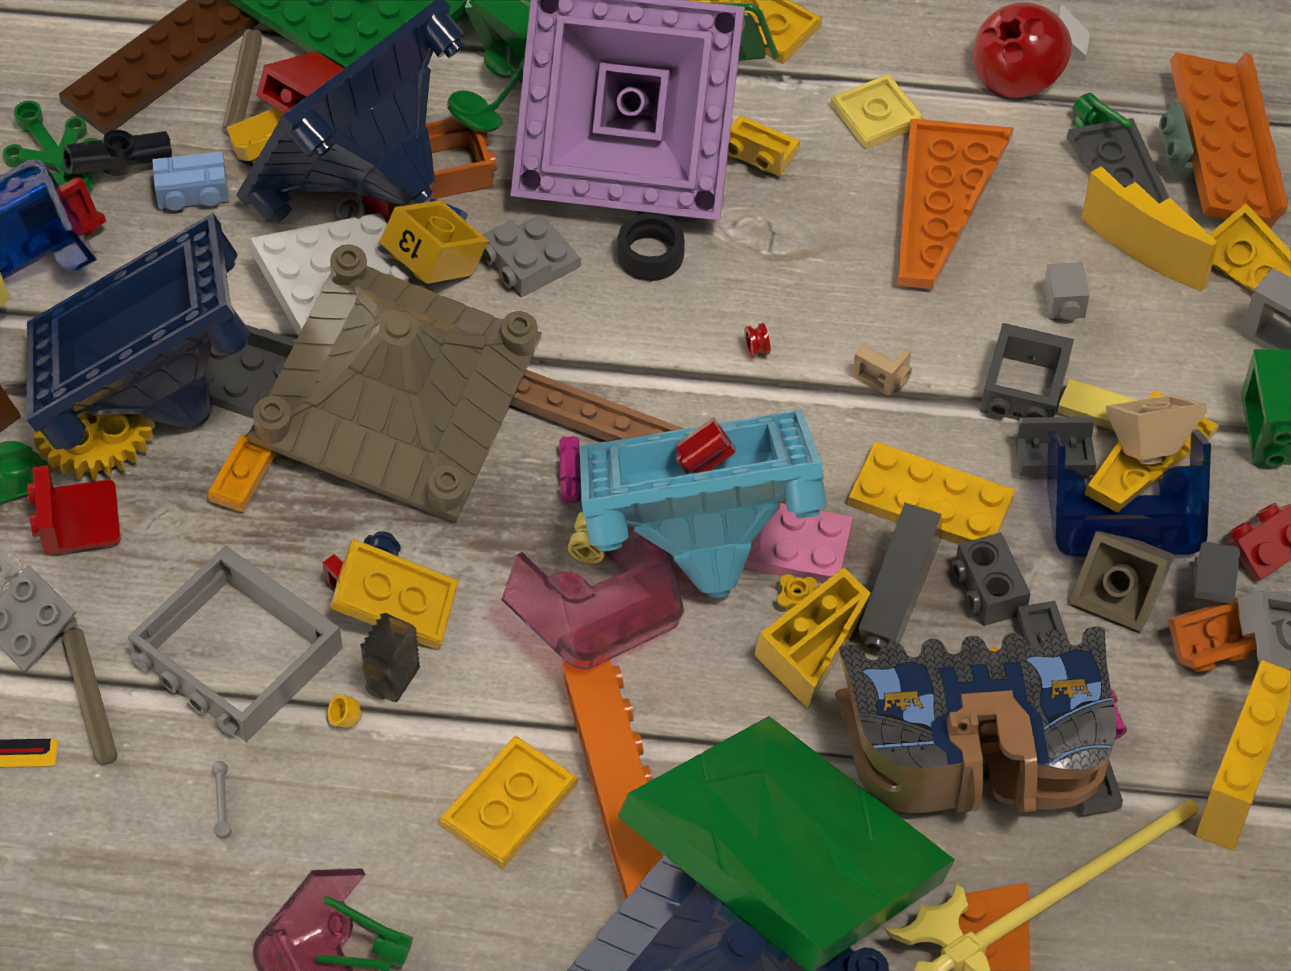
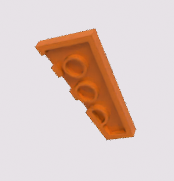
[947,882,1030,971]

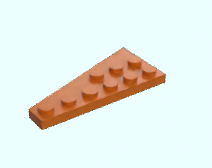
[897,119,1014,289]

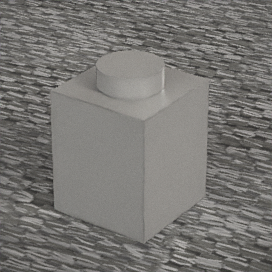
[1043,262,1090,320]

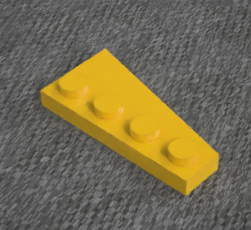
[1209,203,1291,291]

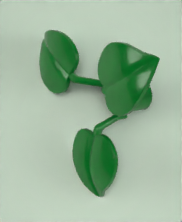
[447,38,525,132]

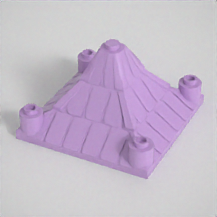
[511,0,745,220]

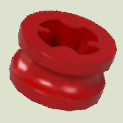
[744,323,771,358]

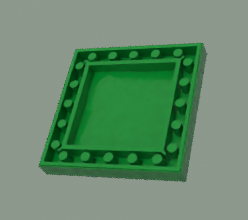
[618,716,955,971]

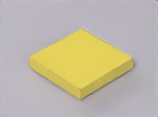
[830,74,924,150]

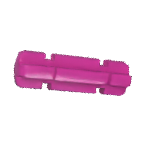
[559,436,581,504]

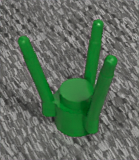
[1072,93,1133,129]
[315,896,414,971]

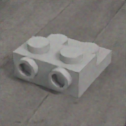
[482,213,581,298]
[1238,586,1291,671]

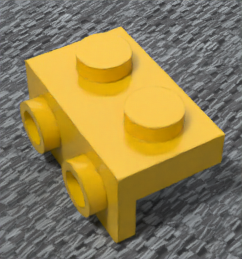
[227,107,285,164]
[728,115,800,176]

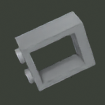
[1241,268,1291,349]

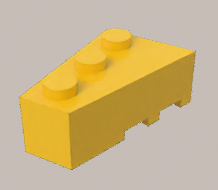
[754,567,871,709]

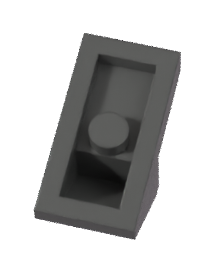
[1192,542,1240,604]

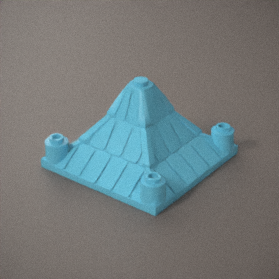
[580,409,827,598]

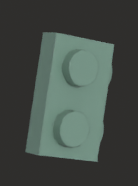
[1159,102,1195,178]

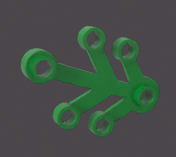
[3,101,98,192]

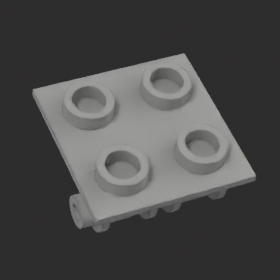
[0,565,78,672]

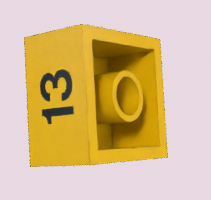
[379,200,489,284]

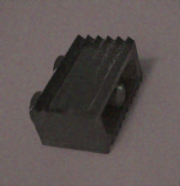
[360,613,421,703]

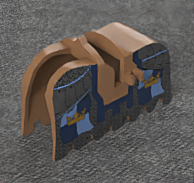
[835,626,1116,813]

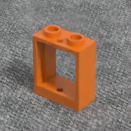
[412,118,497,204]

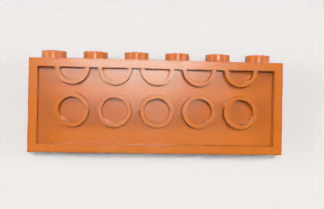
[1170,52,1288,229]

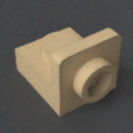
[852,345,912,397]

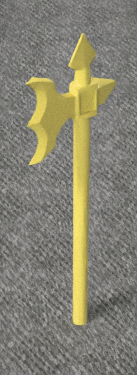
[883,799,1198,971]

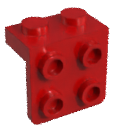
[27,465,121,555]

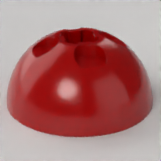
[973,2,1072,98]

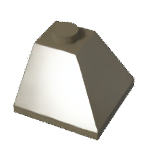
[1069,531,1175,632]

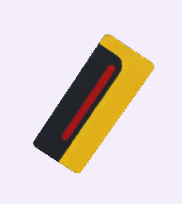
[0,738,58,767]

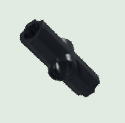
[62,129,172,176]

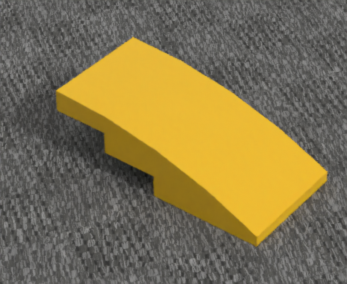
[1081,166,1218,291]

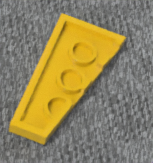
[1084,390,1219,512]

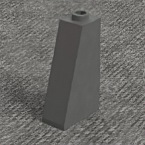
[859,502,942,652]

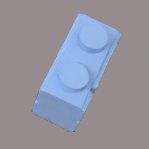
[152,151,229,210]

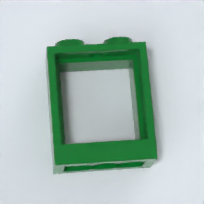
[1241,349,1291,467]

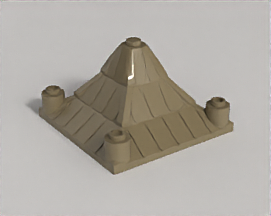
[248,244,542,523]

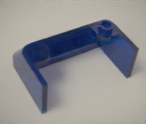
[1047,429,1211,557]

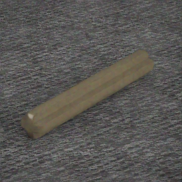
[223,29,262,136]
[62,628,118,765]

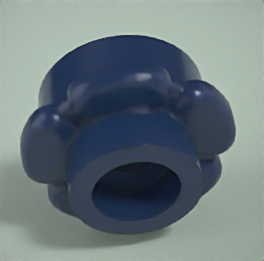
[364,531,401,556]

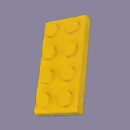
[848,441,1016,544]

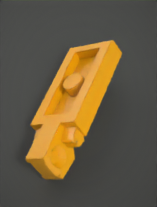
[208,433,276,512]

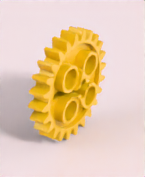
[32,412,155,480]

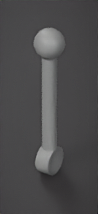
[212,761,232,839]

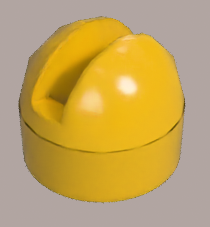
[327,694,362,728]

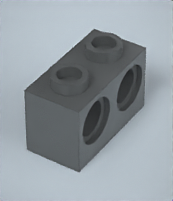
[952,532,1031,626]

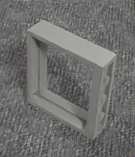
[128,546,343,742]

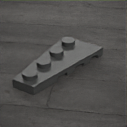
[1066,118,1169,203]

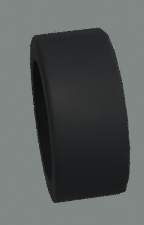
[617,213,685,281]

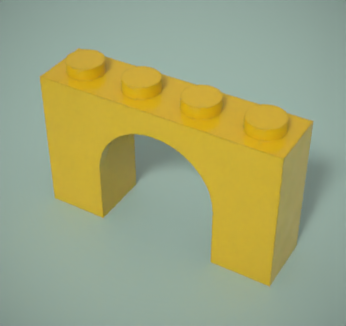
[1195,660,1291,851]

